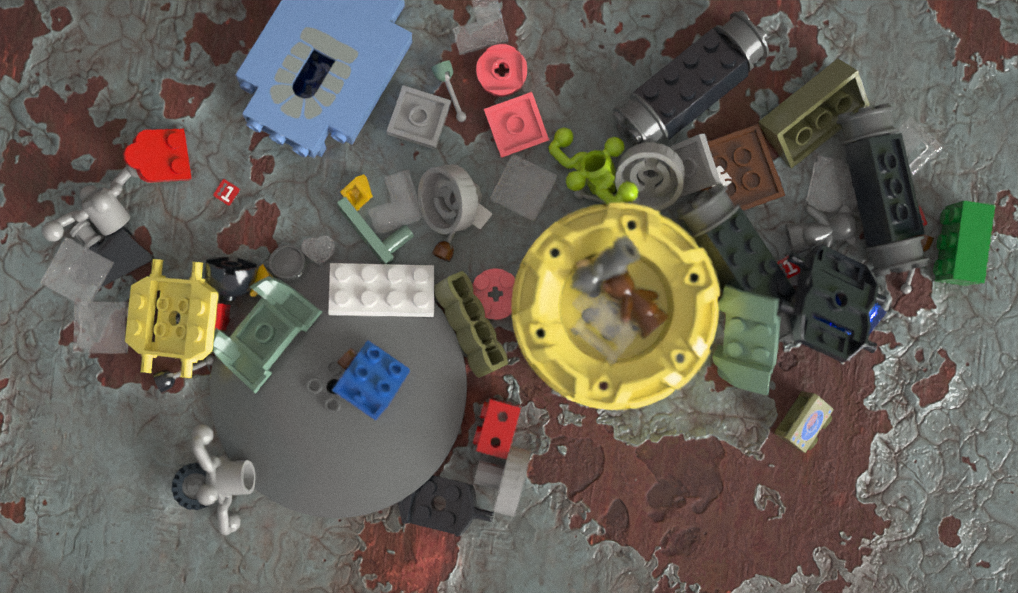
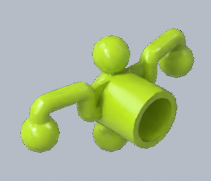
[549,127,638,204]

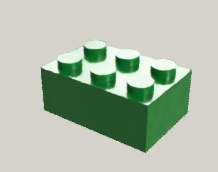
[933,201,995,286]

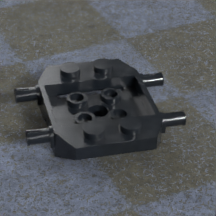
[777,244,887,363]

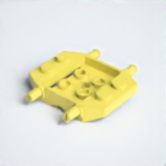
[125,259,218,378]

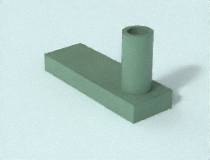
[337,197,414,264]

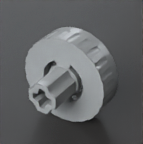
[615,142,685,211]
[418,164,482,234]
[474,445,531,517]

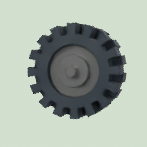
[171,462,209,510]

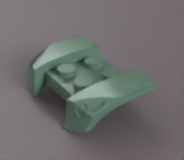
[212,276,322,393]
[713,284,781,395]

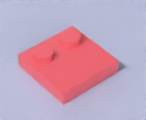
[484,92,549,158]

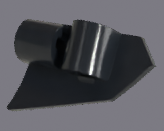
[72,226,155,286]

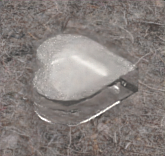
[301,236,336,267]

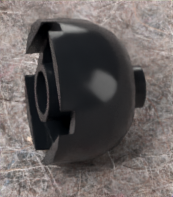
[204,257,257,301]

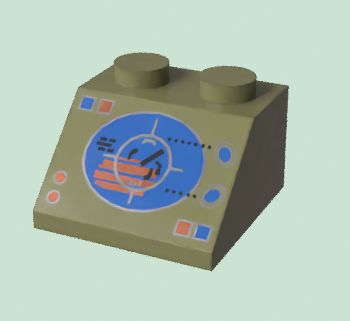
[774,391,834,453]

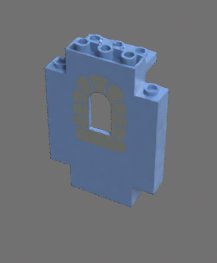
[236,0,412,158]

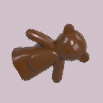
[601,270,669,339]

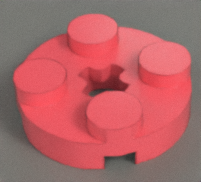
[476,44,527,97]
[472,269,515,320]

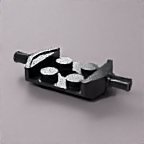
[398,475,494,537]

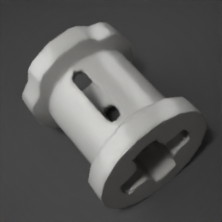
[70,220,105,251]

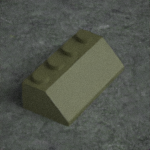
[759,58,870,169]

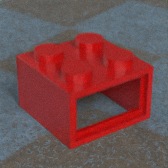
[473,397,521,459]

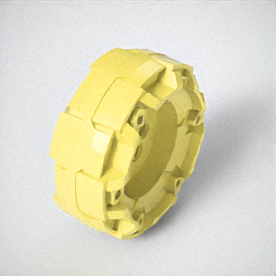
[511,203,720,410]

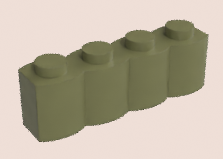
[434,271,508,378]

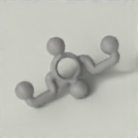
[42,165,139,241]
[192,424,255,535]

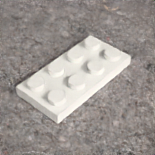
[329,263,434,317]

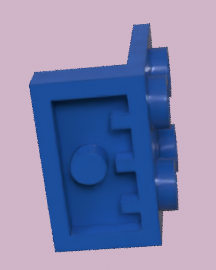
[332,341,410,420]

